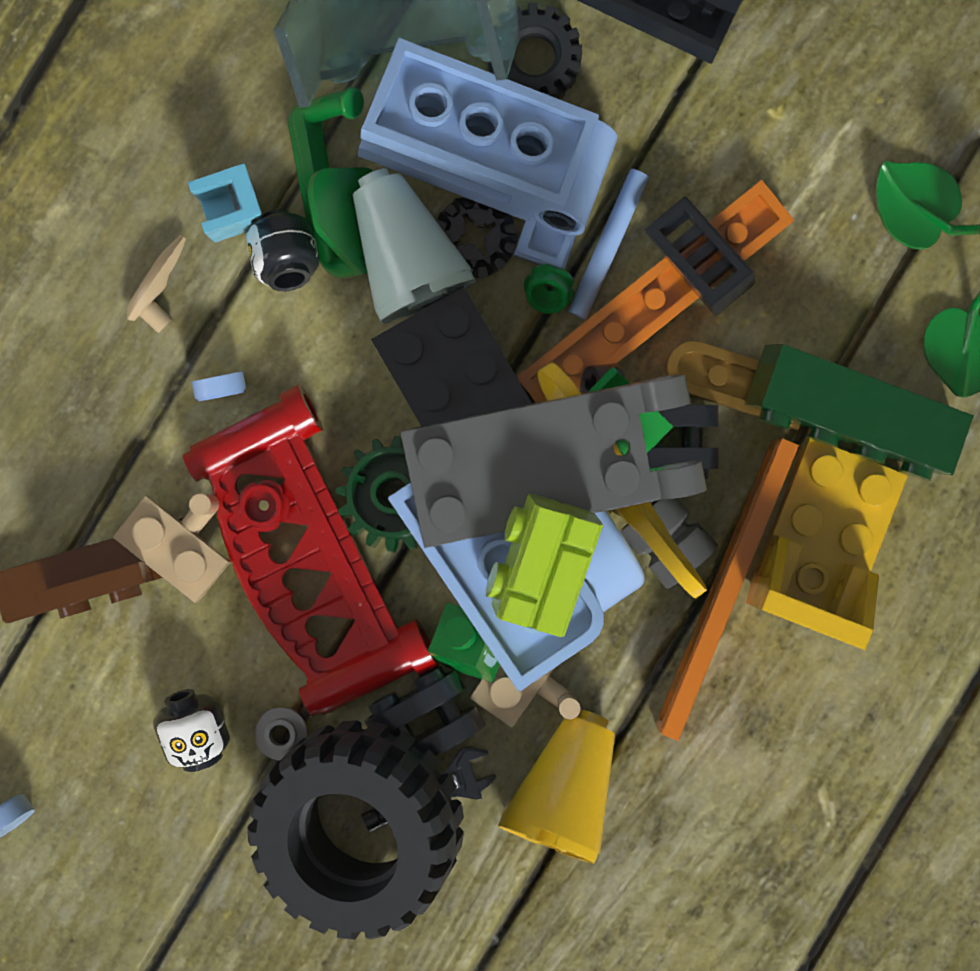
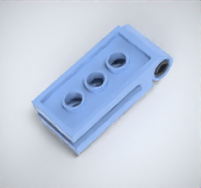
[358,38,617,235]

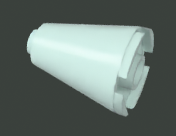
[352,168,476,323]

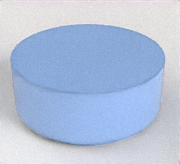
[191,371,247,402]
[0,794,35,838]

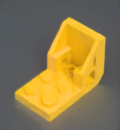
[746,438,908,650]

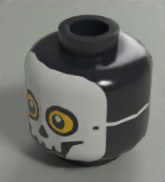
[246,209,319,292]
[153,689,230,772]

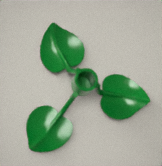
[875,161,980,398]

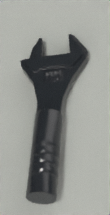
[361,746,496,833]

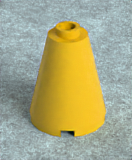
[498,710,615,864]

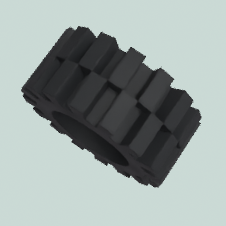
[487,3,582,99]

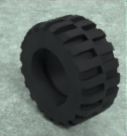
[247,720,464,940]

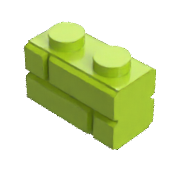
[486,493,603,637]

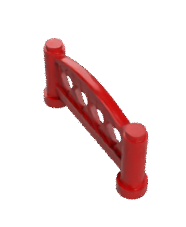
[182,384,439,716]

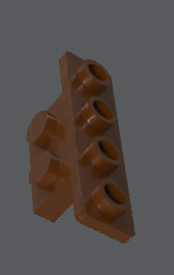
[0,517,184,623]

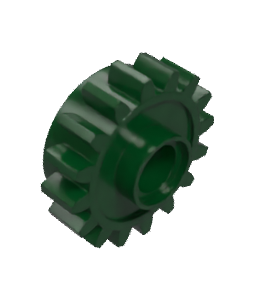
[336,436,417,553]

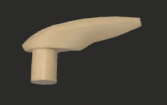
[126,235,186,333]

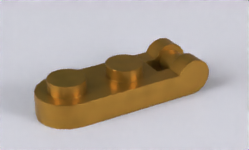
[665,341,800,430]

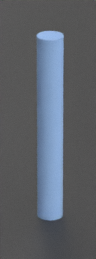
[568,169,649,320]

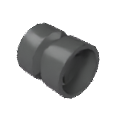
[620,498,719,589]

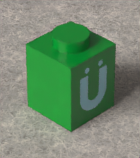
[428,602,500,683]

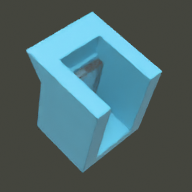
[187,163,262,242]

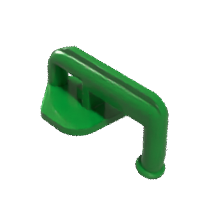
[288,87,373,279]

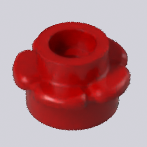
[238,480,290,532]

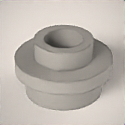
[255,707,308,760]

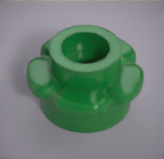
[523,264,574,314]

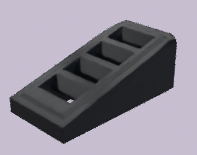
[644,196,756,316]

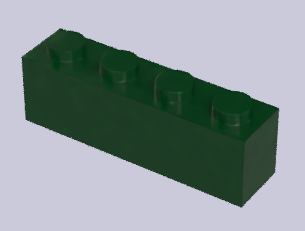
[744,344,974,481]

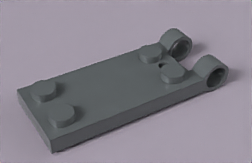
[400,374,707,548]

